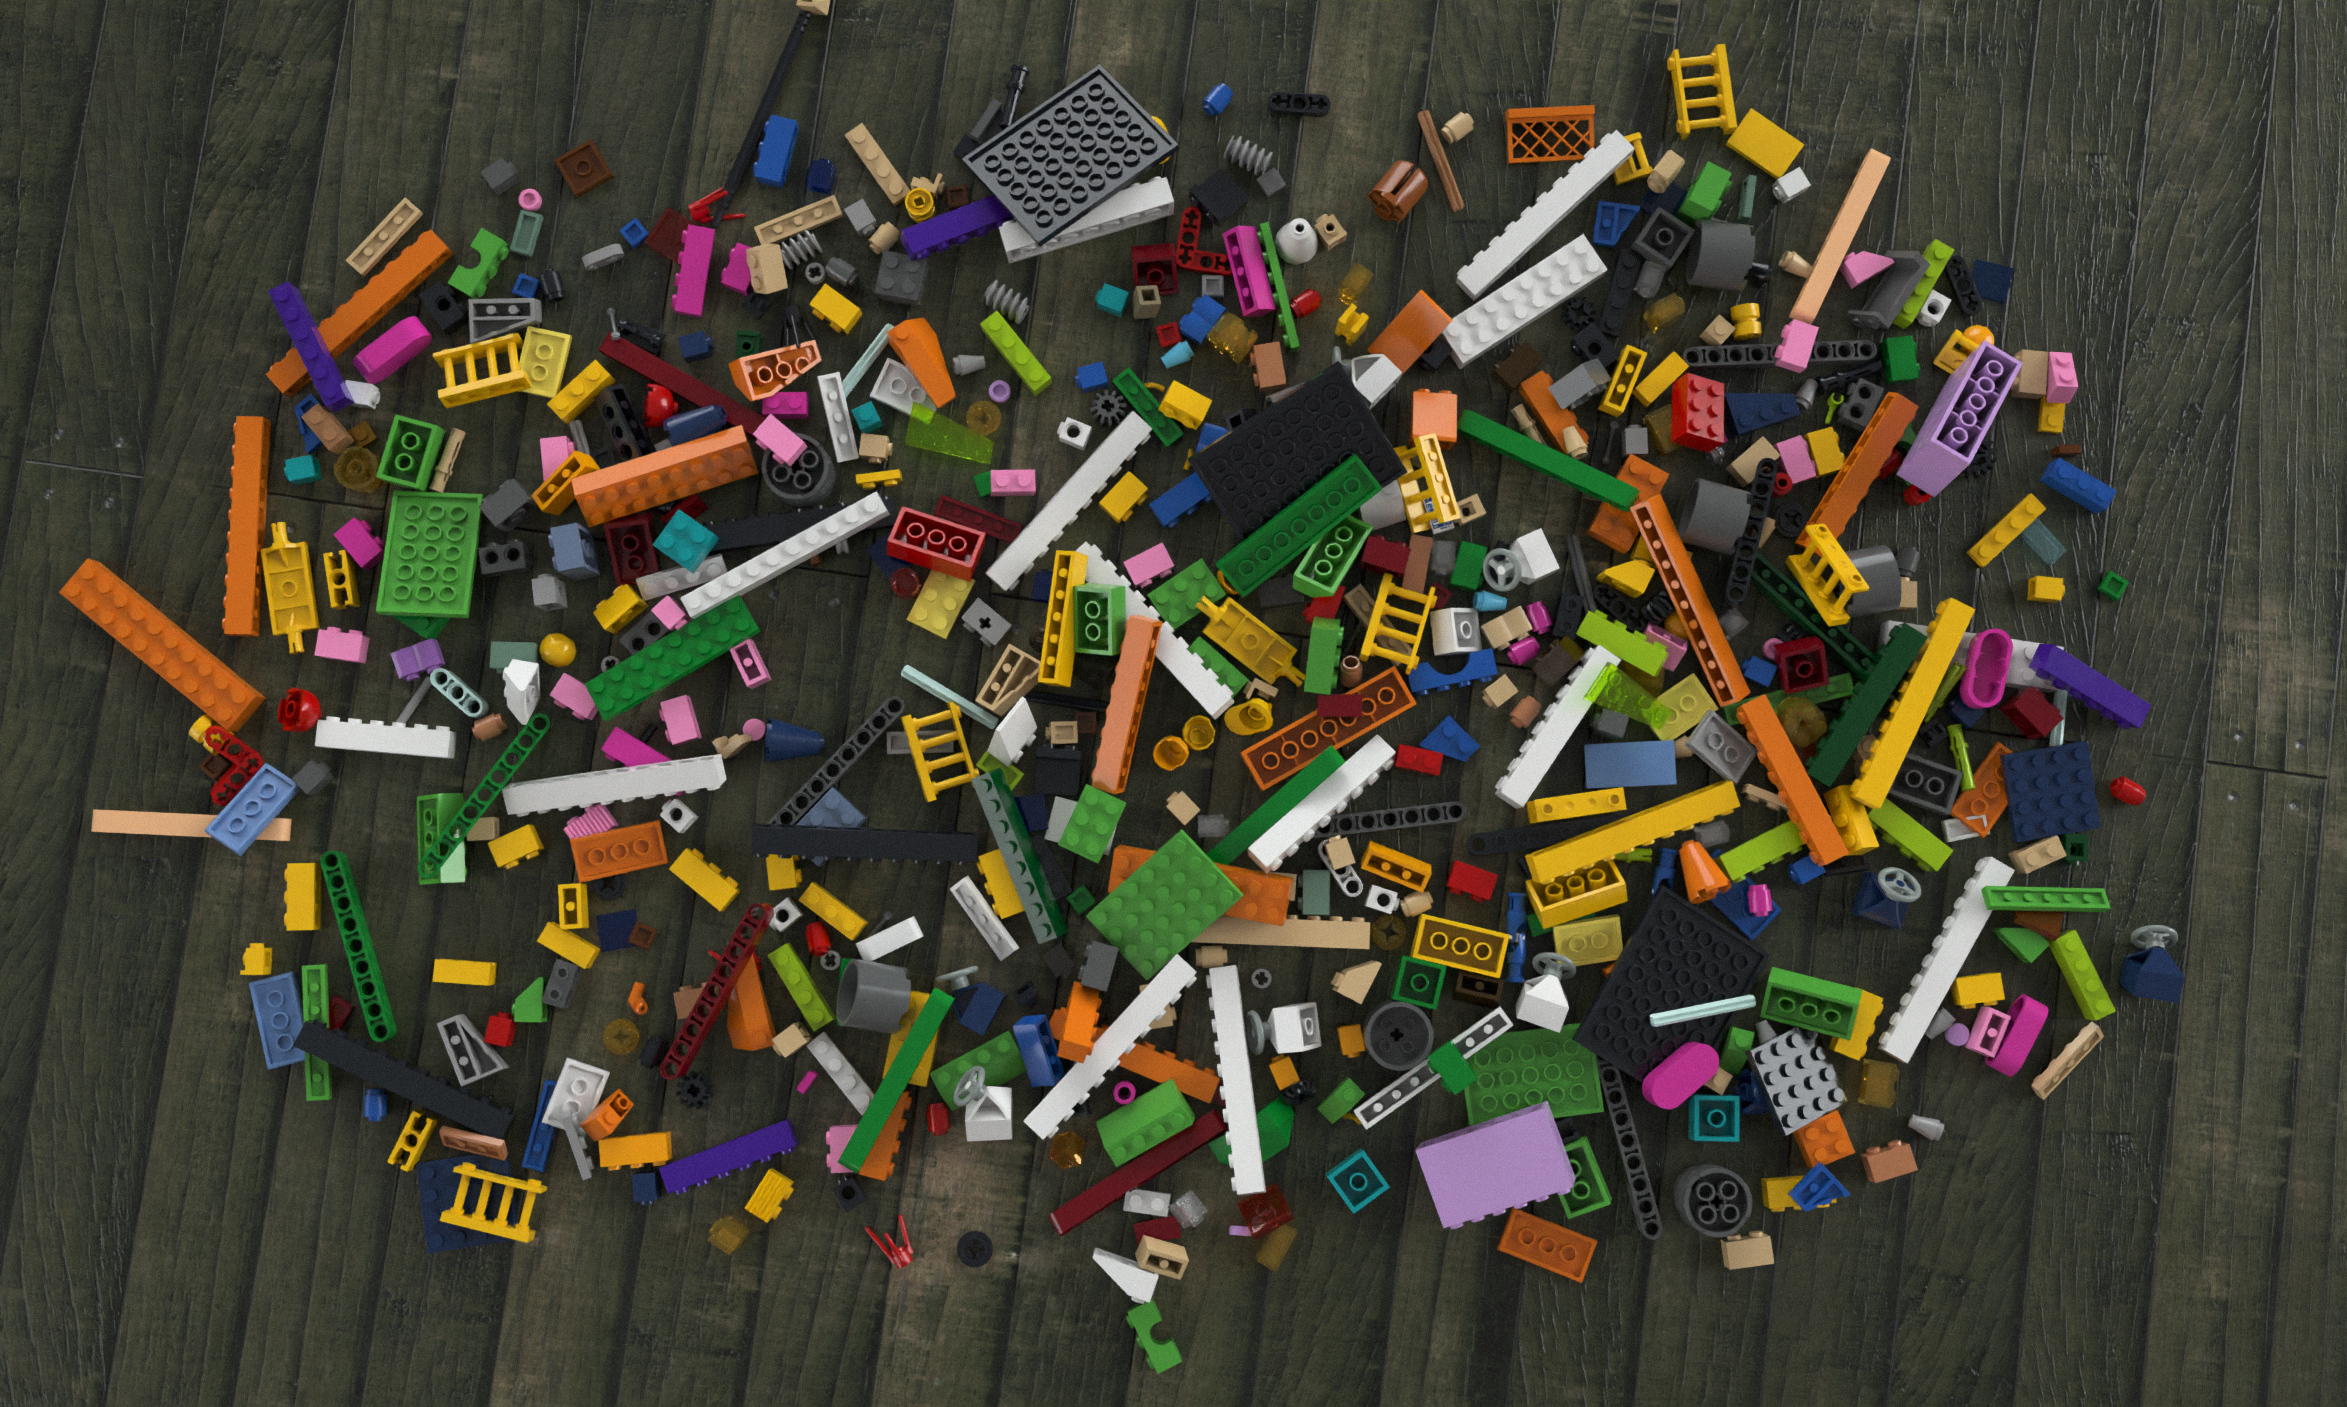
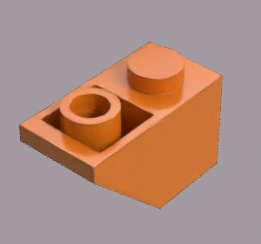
[580,1089,634,1142]

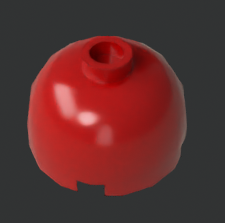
[644,383,678,428]
[278,687,322,733]

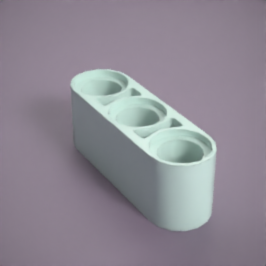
[430,668,489,718]

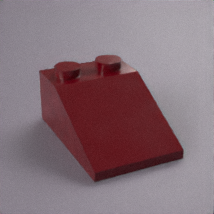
[603,511,661,586]

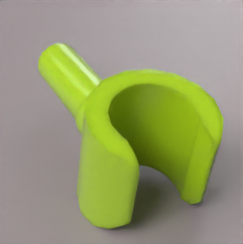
[1825,392,1844,424]

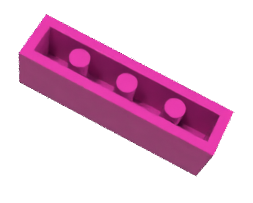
[671,224,715,318]
[1223,226,1276,317]
[601,727,683,797]

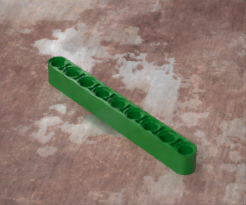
[1457,409,1640,512]
[417,714,550,878]
[1206,745,1346,865]
[320,851,397,1042]
[837,987,955,1173]

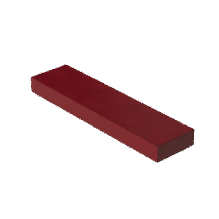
[934,494,1023,544]

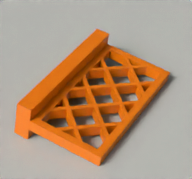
[1505,105,1595,164]

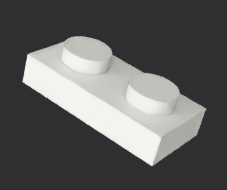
[1123,1189,1171,1217]

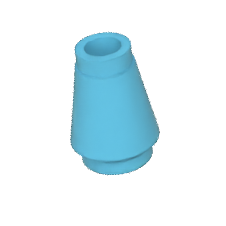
[1161,340,1194,369]
[1473,590,1507,612]

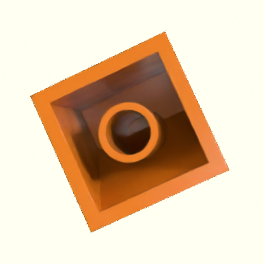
[1408,389,1457,450]

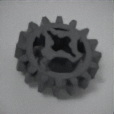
[1958,435,1997,479]

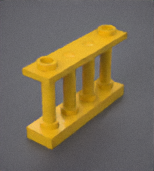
[1667,44,1737,140]
[433,333,532,409]
[1393,433,1461,534]
[1785,523,1869,627]
[1359,573,1437,675]
[900,702,980,802]
[1526,787,1627,824]
[440,1163,548,1243]

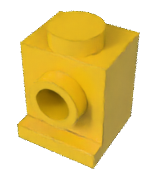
[240,943,272,975]

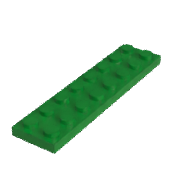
[1215,453,1383,598]
[585,595,761,722]

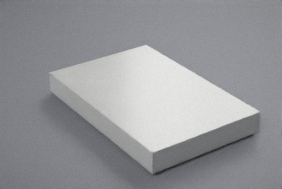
[869,358,937,424]
[1044,796,1117,856]
[542,1058,610,1136]

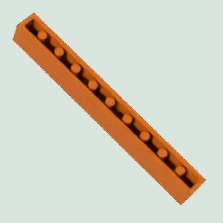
[266,229,454,398]
[222,416,271,637]
[1630,493,1751,707]

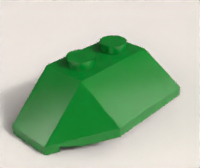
[1208,1094,1295,1165]

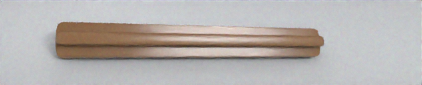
[1417,110,1464,212]

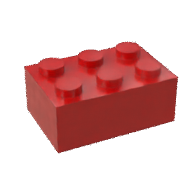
[1671,373,1724,452]

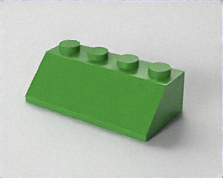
[1292,515,1374,597]
[417,793,467,885]
[1760,967,1862,1041]
[929,1029,1027,1111]
[1096,1078,1195,1167]

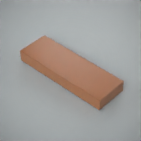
[1399,534,1433,603]
[439,1125,508,1160]

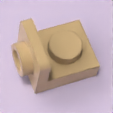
[910,173,946,200]
[1243,678,1279,701]
[1045,721,1078,745]
[712,733,753,759]

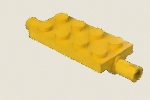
[261,522,320,654]
[1195,596,1306,687]

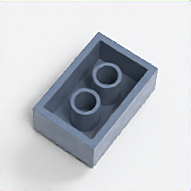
[548,523,601,581]
[797,787,868,867]

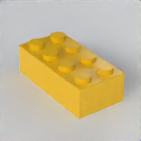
[1525,859,1628,929]
[1410,914,1509,978]
[882,990,942,1087]

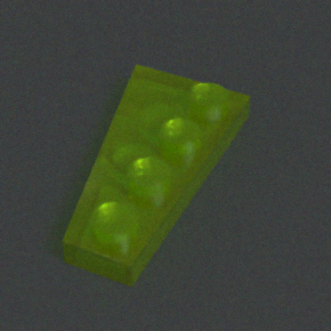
[905,401,995,464]
[1583,662,1672,730]

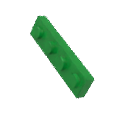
[1112,367,1184,448]

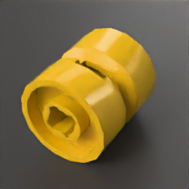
[905,188,936,224]
[1730,303,1762,340]
[189,714,234,755]

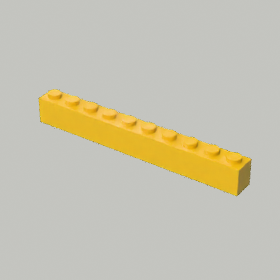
[1850,598,1976,809]
[1525,780,1740,885]

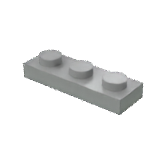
[887,730,954,754]
[561,1109,595,1180]

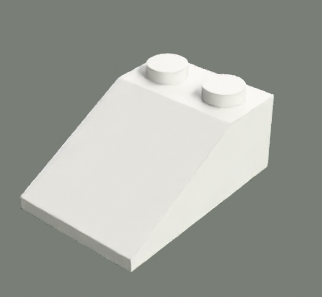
[987,696,1037,767]
[1093,1247,1159,1304]

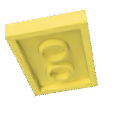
[519,326,572,398]
[907,570,976,640]
[1638,673,1719,741]
[1552,914,1623,966]

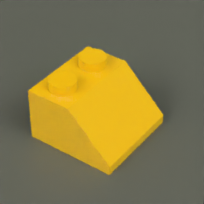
[1596,559,1655,599]
[593,584,648,635]

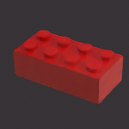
[887,506,986,582]

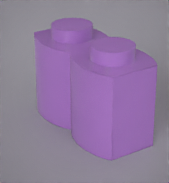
[391,638,446,682]

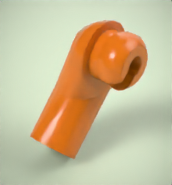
[628,981,648,1015]

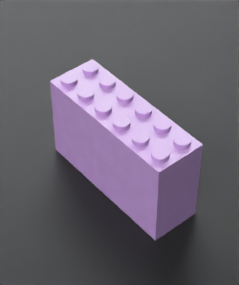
[1896,340,2023,497]
[1415,1101,1576,1229]

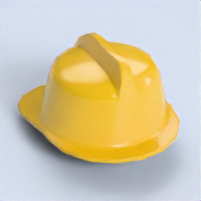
[1224,698,1273,735]

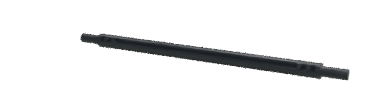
[710,0,812,229]

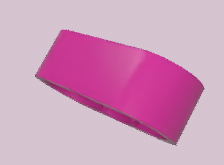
[353,316,432,384]
[1960,628,2013,709]
[1985,994,2048,1077]
[1642,1041,1719,1109]

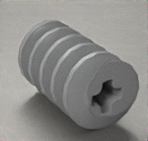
[1224,135,1273,175]
[781,230,823,270]
[981,279,1030,324]

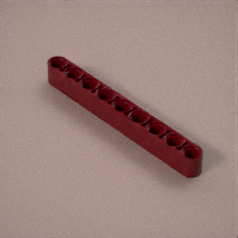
[598,331,766,440]
[660,902,774,1080]
[1048,1109,1228,1236]

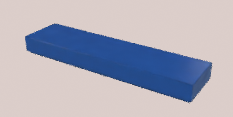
[521,1079,557,1173]

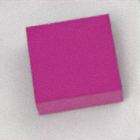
[797,1070,819,1094]

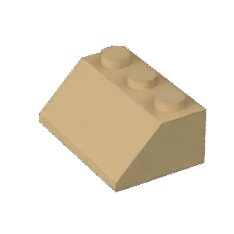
[1331,960,1382,1004]

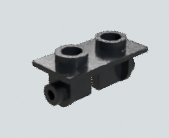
[618,317,666,354]

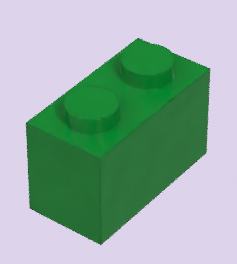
[1880,335,1920,386]
[1448,541,1487,592]

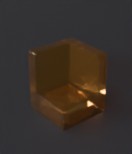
[1049,1131,1085,1170]

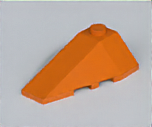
[887,317,956,409]
[728,340,822,402]
[727,954,777,1051]

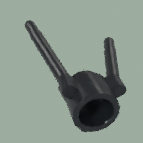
[782,305,820,348]
[1337,606,1365,659]

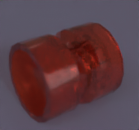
[890,568,922,600]

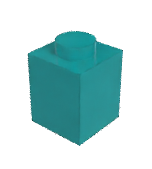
[1095,283,1129,318]
[851,401,883,434]
[284,455,323,485]

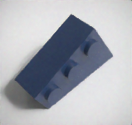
[1724,393,1800,439]

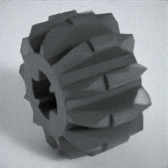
[1090,389,1127,427]

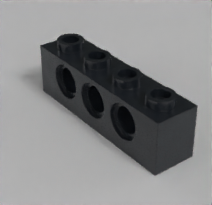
[594,384,656,462]

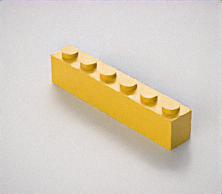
[1038,550,1088,687]

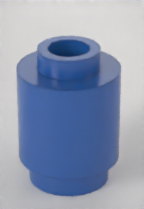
[1202,83,1233,116]
[363,1088,387,1121]

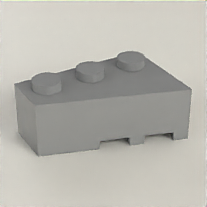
[468,298,542,344]
[437,1014,510,1086]

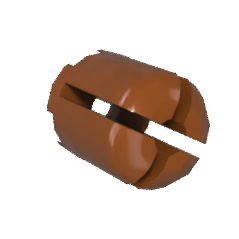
[1367,160,1428,224]

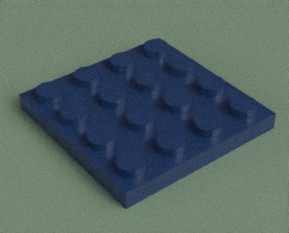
[2000,741,2101,842]
[416,1149,517,1254]

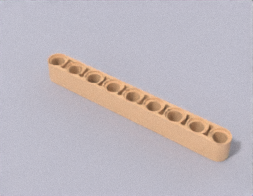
[1789,148,1891,325]
[91,809,292,841]

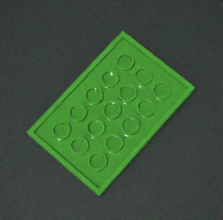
[376,491,484,618]
[1086,829,1244,981]
[1464,1023,1604,1126]

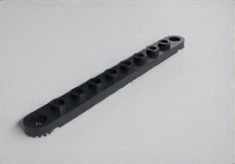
[1466,812,1638,856]

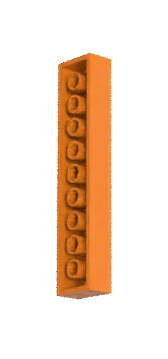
[59,558,266,732]

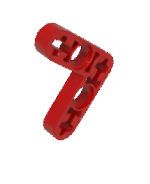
[1176,207,1233,277]
[204,725,263,806]

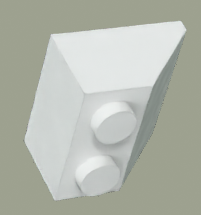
[1357,480,1406,531]
[1430,608,1482,656]
[503,659,541,725]

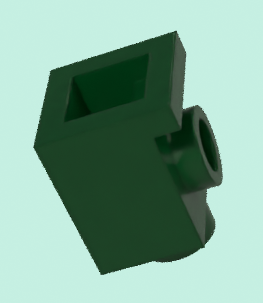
[735,330,762,359]
[2057,834,2088,866]

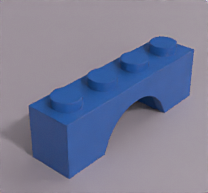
[1404,648,1498,697]

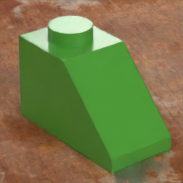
[1992,927,2050,963]
[512,977,549,1022]
[1719,1026,1755,1074]
[1317,1076,1365,1124]

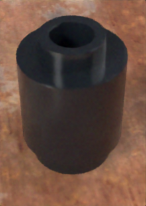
[538,268,566,303]
[638,1034,668,1070]

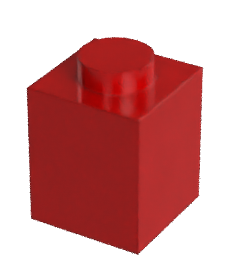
[484,1012,517,1047]

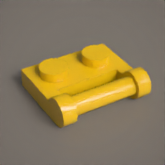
[1613,132,1653,185]
[1933,329,1979,374]

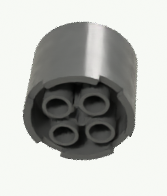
[1686,219,1755,291]
[762,433,836,508]
[1678,478,1751,556]
[1826,545,1902,618]
[836,959,911,1035]
[1361,1000,1434,1071]
[1672,1162,1752,1237]

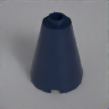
[663,404,728,446]
[764,718,824,762]
[1733,1069,1770,1115]

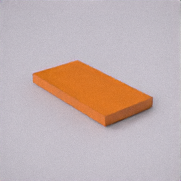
[1367,289,1453,376]
[1950,741,2014,838]
[570,819,669,883]
[1497,1207,1597,1283]

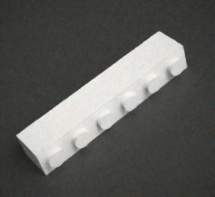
[315,716,457,759]

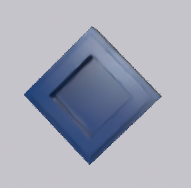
[619,218,650,249]
[512,273,541,298]

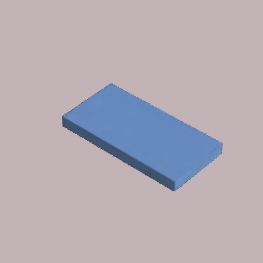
[1584,740,1677,789]
[204,763,301,856]
[249,972,305,1070]

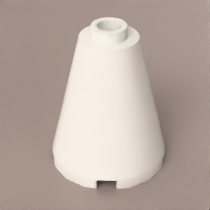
[1275,218,1318,265]

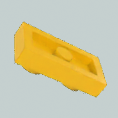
[2038,395,2065,434]
[856,469,903,490]

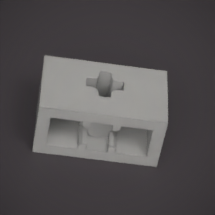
[531,574,568,611]
[961,598,1013,648]

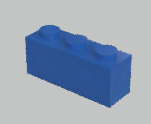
[753,115,799,189]
[2039,458,2117,513]
[1149,472,1213,529]
[1013,1014,1065,1087]

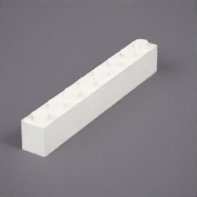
[1248,734,1396,874]
[1354,1006,1514,1130]

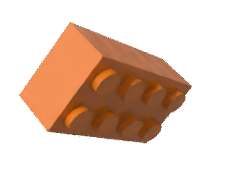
[1585,454,1669,554]

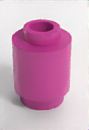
[1525,601,1553,635]
[1506,636,1541,666]
[1747,884,1773,917]
[1113,1080,1136,1104]

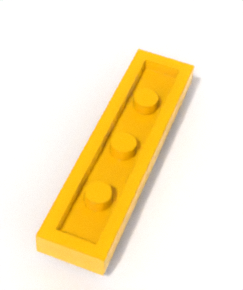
[1966,493,2046,568]

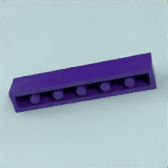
[900,196,1015,261]
[268,281,355,412]
[2028,644,2151,730]
[659,1118,799,1195]

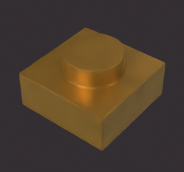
[347,420,379,451]

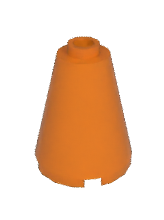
[1679,840,1732,904]

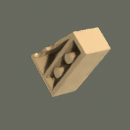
[975,644,1041,716]

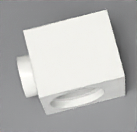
[1772,167,1811,204]
[1915,289,1951,327]
[345,380,380,410]
[1057,417,1092,451]
[660,799,698,833]
[1364,885,1400,914]
[769,897,804,932]

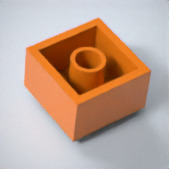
[1793,1109,1855,1168]

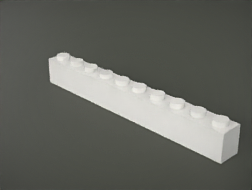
[1456,130,1635,301]
[985,411,1152,591]
[680,491,890,619]
[1076,542,1234,720]
[502,754,727,817]
[1878,857,2015,1063]
[1023,954,1197,1140]
[1206,965,1266,1196]

